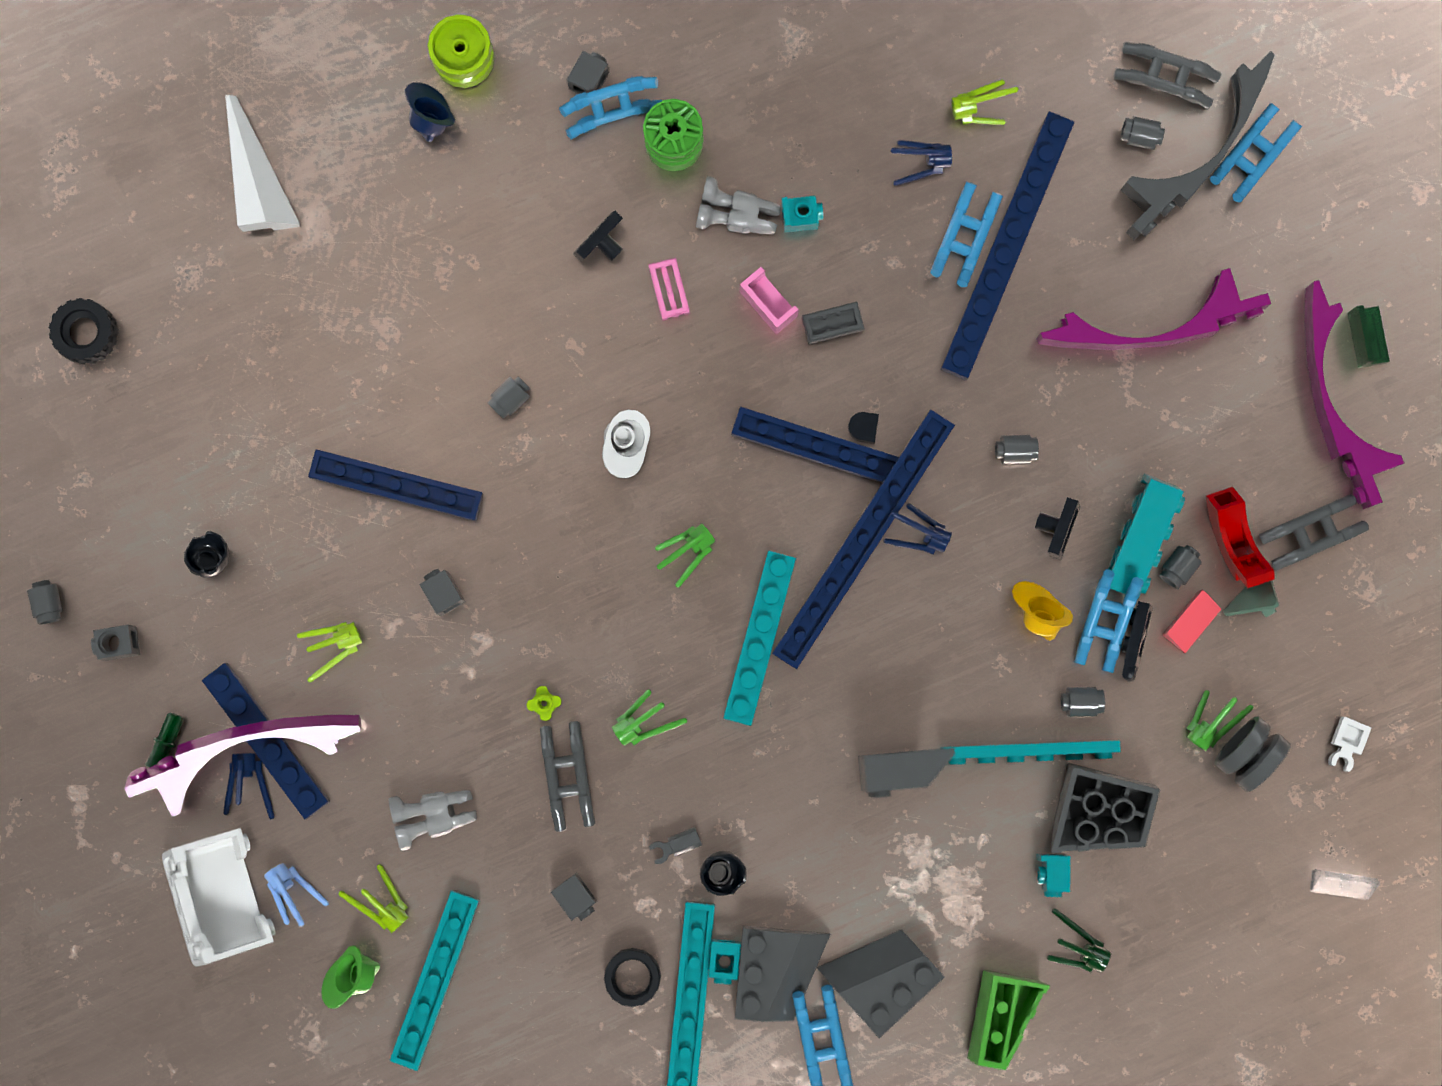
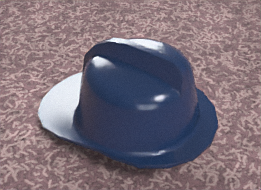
[405,82,455,142]

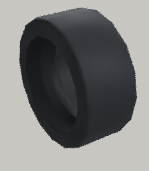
[604,948,661,1007]

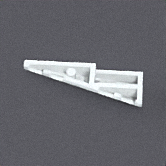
[225,95,300,232]

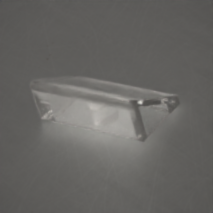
[1310,869,1380,900]

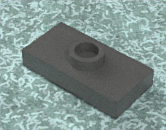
[802,302,864,344]

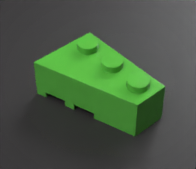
[967,970,1050,1070]

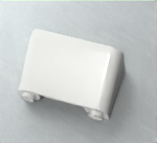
[162,828,275,967]

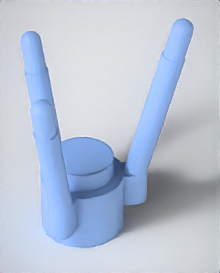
[264,863,329,926]

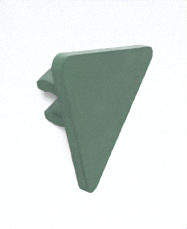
[1223,580,1279,617]

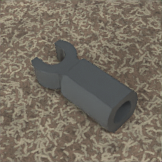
[649,827,702,864]

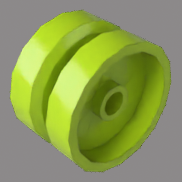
[428,14,495,88]

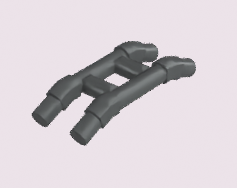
[1114,42,1222,109]
[1259,494,1369,571]
[540,721,595,832]

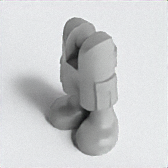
[696,176,781,235]
[389,790,477,851]

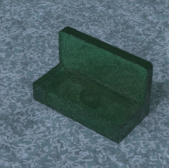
[1347,305,1390,368]

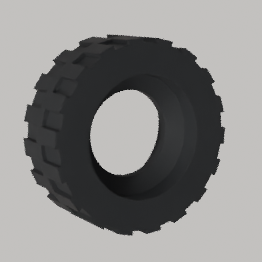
[49,298,118,365]

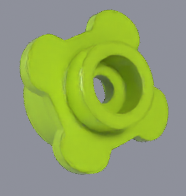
[527,686,561,721]

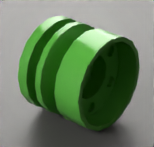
[643,99,704,171]

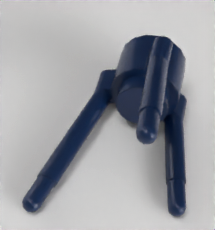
[891,140,952,186]
[884,503,952,555]
[223,753,274,819]

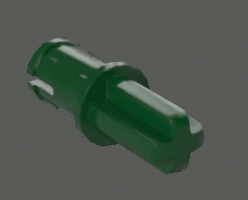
[145,713,184,768]

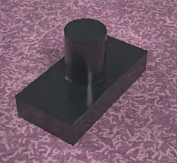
[573,211,623,261]
[1035,497,1080,560]

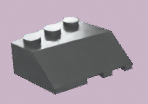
[858,748,955,798]
[1050,763,1160,853]
[735,925,831,1022]
[817,929,945,1038]

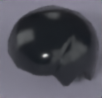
[184,531,229,578]
[700,851,746,896]

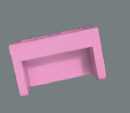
[740,267,799,334]

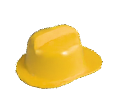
[1012,581,1073,641]

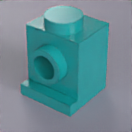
[781,196,824,233]
[1036,854,1071,897]
[709,939,741,984]

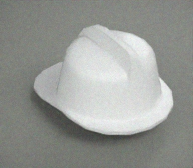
[602,409,651,478]

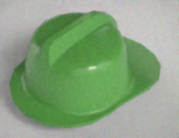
[321,946,380,1009]

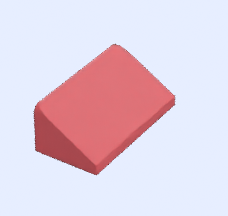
[1162,589,1221,654]

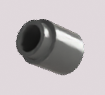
[1121,116,1165,150]
[487,377,530,419]
[995,435,1039,464]
[1159,545,1202,589]
[27,580,63,625]
[1061,687,1105,717]

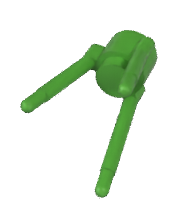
[655,523,715,588]
[612,690,687,746]
[1186,690,1254,751]

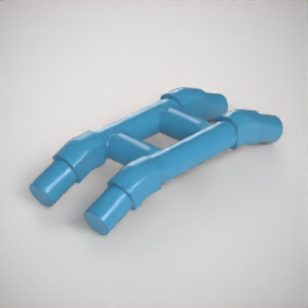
[559,76,662,140]
[1210,103,1302,202]
[930,181,1003,287]
[1074,569,1144,673]
[792,985,853,1086]

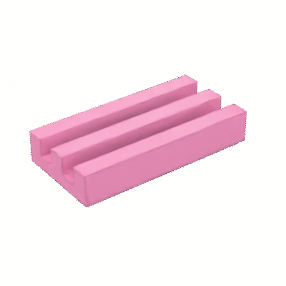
[648,258,690,321]

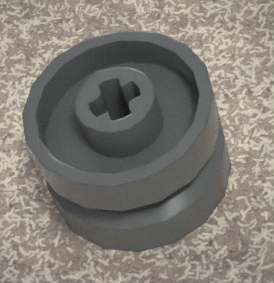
[1215,716,1291,792]

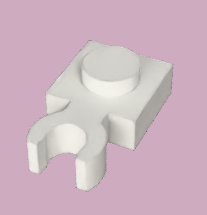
[1328,717,1371,772]

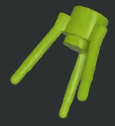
[951,79,1019,125]
[297,622,363,683]
[338,864,409,933]

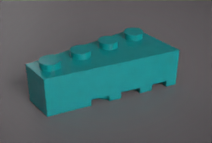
[1108,473,1185,599]

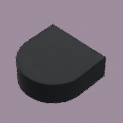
[848,412,879,444]

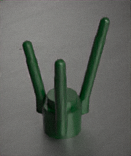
[1047,908,1111,973]

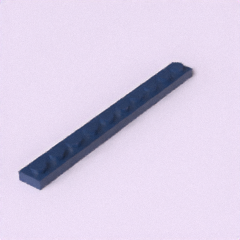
[941,111,1075,380]
[772,409,955,669]

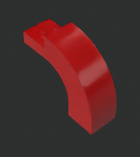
[1206,487,1275,589]

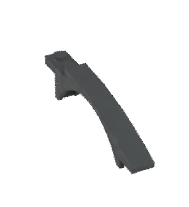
[1121,51,1275,240]

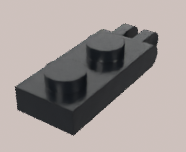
[1122,601,1153,682]

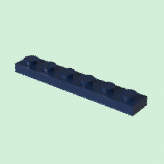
[731,407,899,483]
[308,449,483,521]
[202,663,330,820]

